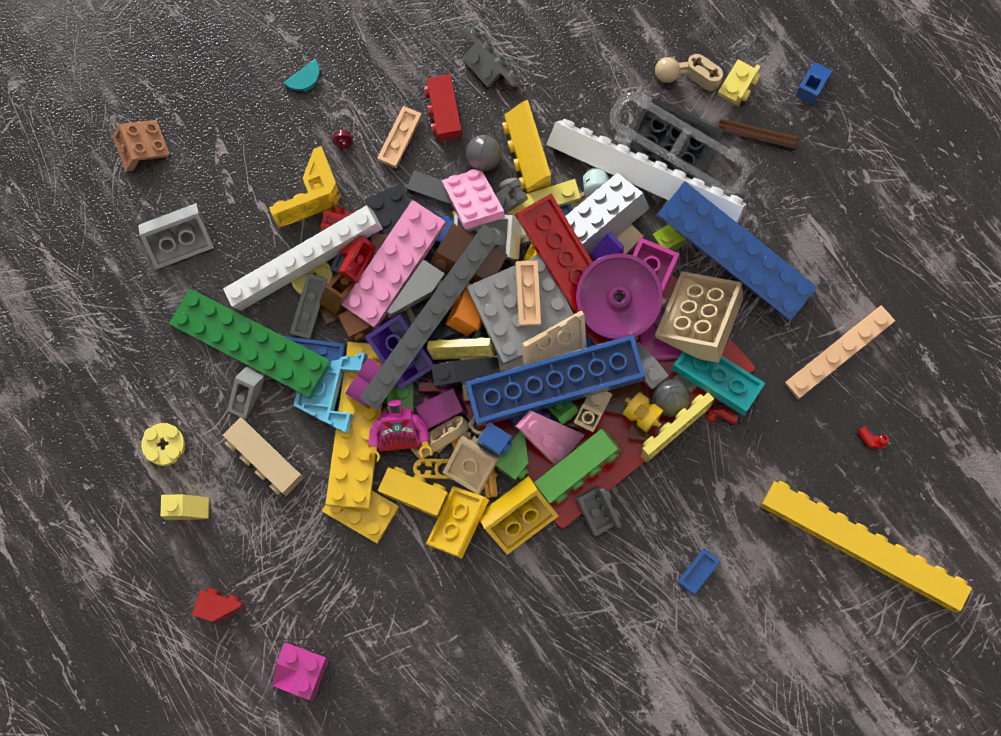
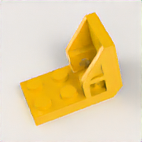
[269,146,341,228]

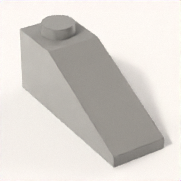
[387,260,445,318]

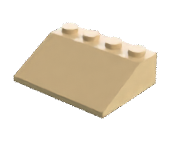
[655,271,743,363]

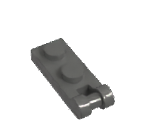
[495,179,528,214]

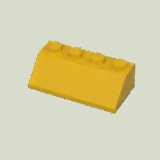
[502,100,551,193]

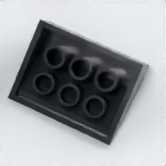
[627,96,726,180]

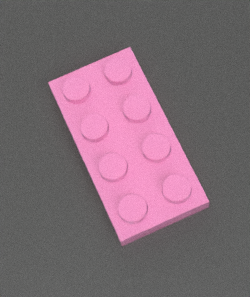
[442,169,505,230]

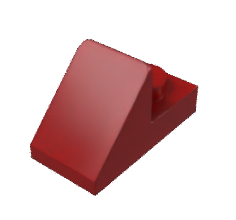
[338,236,376,283]

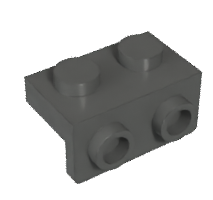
[575,486,621,537]

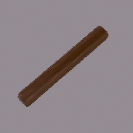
[718,119,798,148]

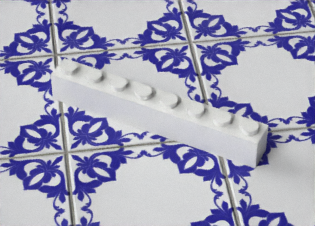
[223,205,383,311]

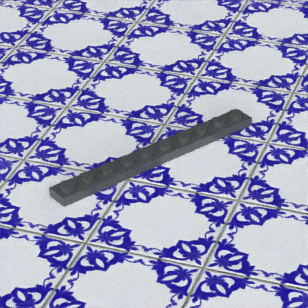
[359,224,501,411]

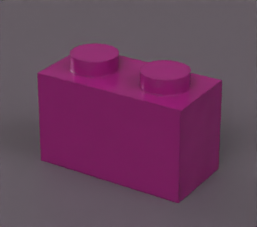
[415,388,468,431]

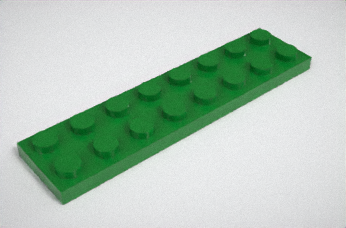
[169,289,331,399]

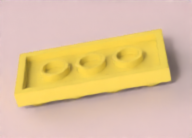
[641,393,714,463]

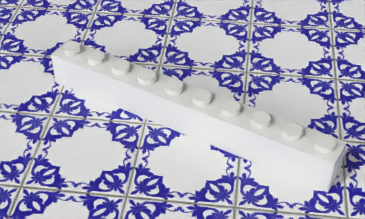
[546,119,746,223]

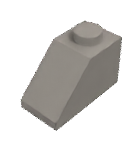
[636,341,669,389]
[227,366,265,419]

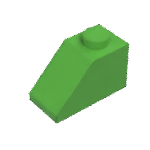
[495,431,529,483]

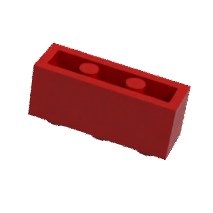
[424,74,462,142]

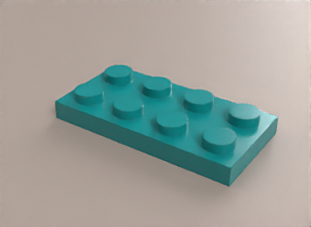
[671,352,765,416]

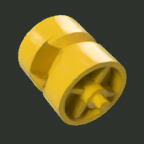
[623,392,664,433]

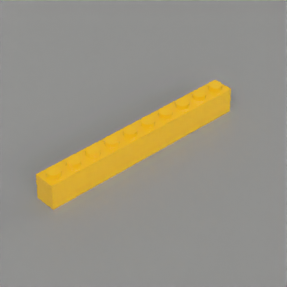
[760,481,972,613]

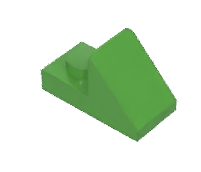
[545,402,579,425]

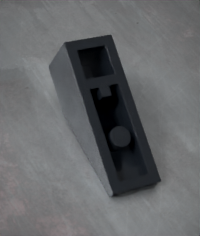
[431,357,500,390]

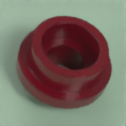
[332,130,353,148]

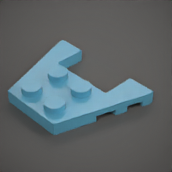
[294,353,368,434]

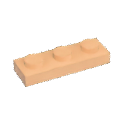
[377,106,422,169]
[515,261,541,326]

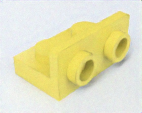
[717,60,761,106]

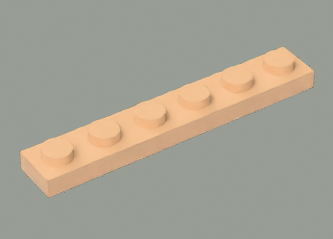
[785,305,895,400]

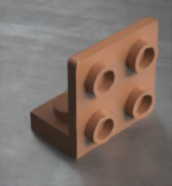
[112,120,169,171]

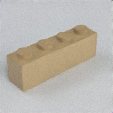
[223,417,303,496]

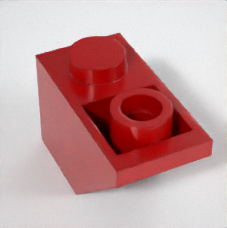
[192,588,245,623]

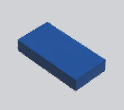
[677,548,721,596]

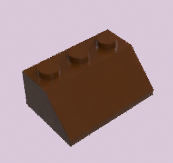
[430,223,508,284]

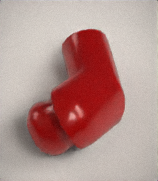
[705,407,738,425]
[857,426,889,449]

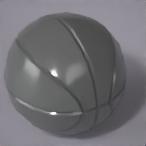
[466,135,502,171]
[652,379,690,417]

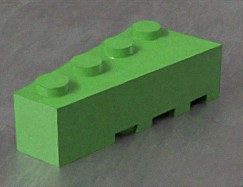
[534,429,624,504]

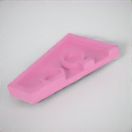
[516,410,584,466]

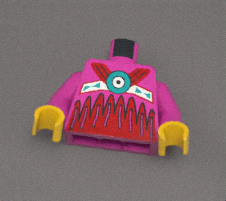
[367,400,433,462]

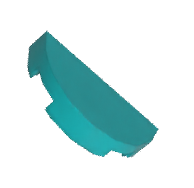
[284,59,320,91]

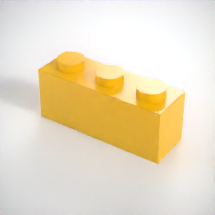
[378,467,448,519]

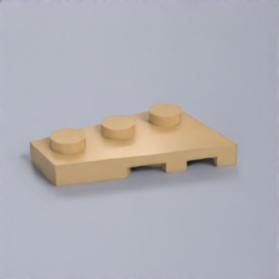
[522,311,587,365]

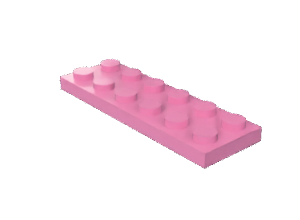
[342,200,448,328]

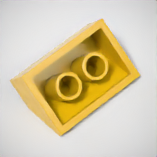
[480,476,559,555]

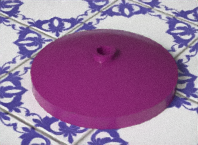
[576,253,663,340]

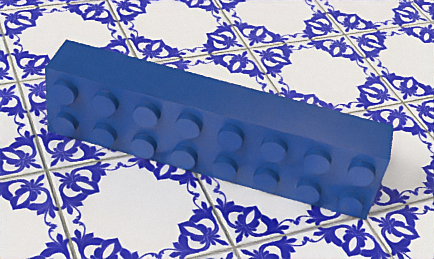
[656,181,817,320]
[465,335,645,427]

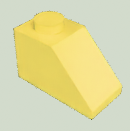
[161,494,209,520]

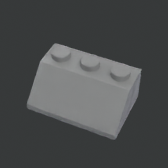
[138,203,214,269]

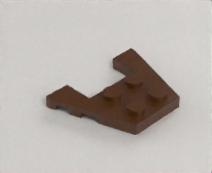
[566,382,649,442]

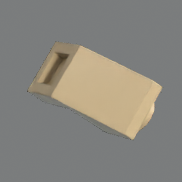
[574,391,612,432]

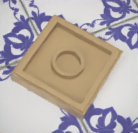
[443,436,499,495]

